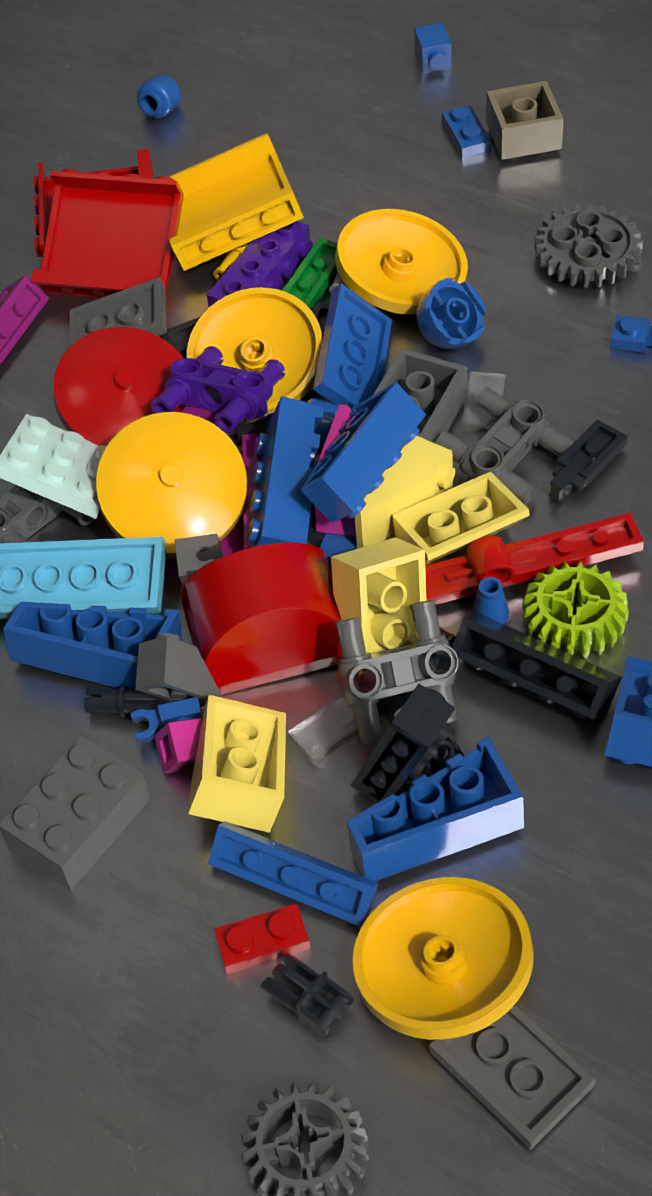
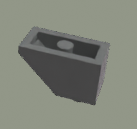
[135,633,222,707]

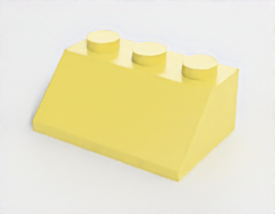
[392,471,529,565]

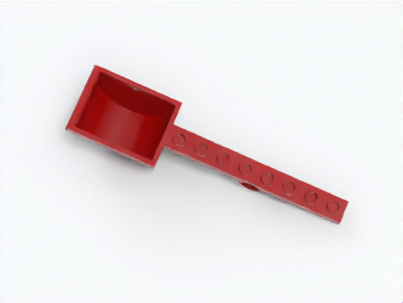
[180,512,644,695]

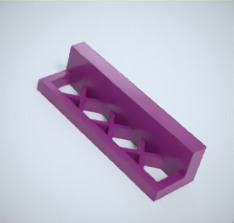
[0,275,49,364]

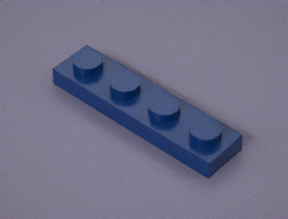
[208,821,378,927]

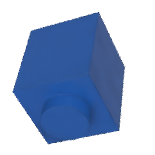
[414,23,451,73]

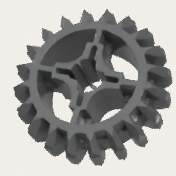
[241,1081,369,1196]

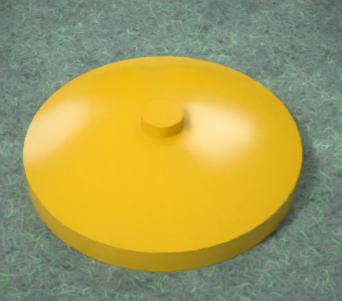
[335,209,468,315]
[187,287,323,414]
[96,412,247,558]
[353,877,534,1040]

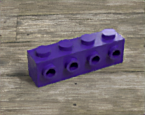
[207,221,313,307]

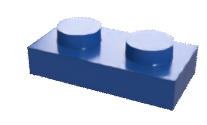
[442,105,492,158]

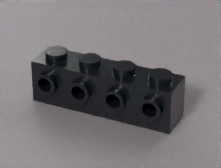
[452,613,622,720]
[350,683,455,803]

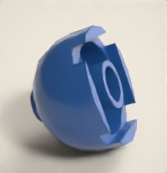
[416,278,486,350]

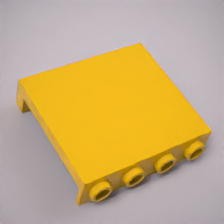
[169,133,304,271]

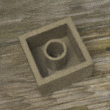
[486,81,564,160]

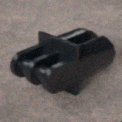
[260,952,354,1036]

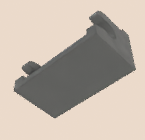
[175,533,224,585]

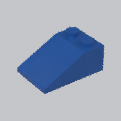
[605,656,652,767]

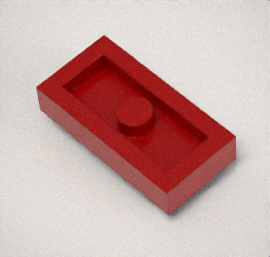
[214,903,311,974]

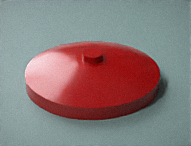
[53,327,191,446]

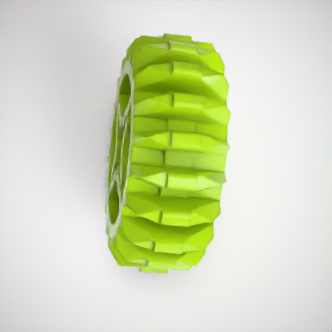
[522,561,629,659]

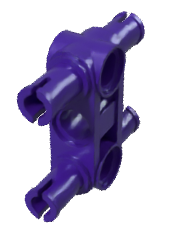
[151,346,285,433]

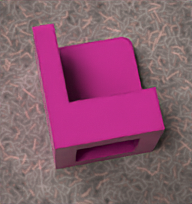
[154,718,203,774]

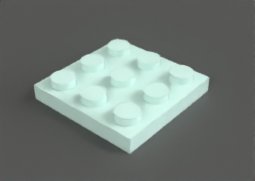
[0,414,107,519]

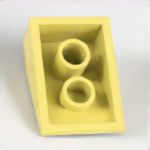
[355,436,455,549]
[331,537,427,676]
[188,694,286,833]

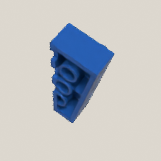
[301,382,426,523]
[247,396,324,547]
[3,602,183,690]
[347,736,524,881]

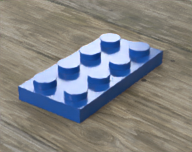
[313,283,392,410]

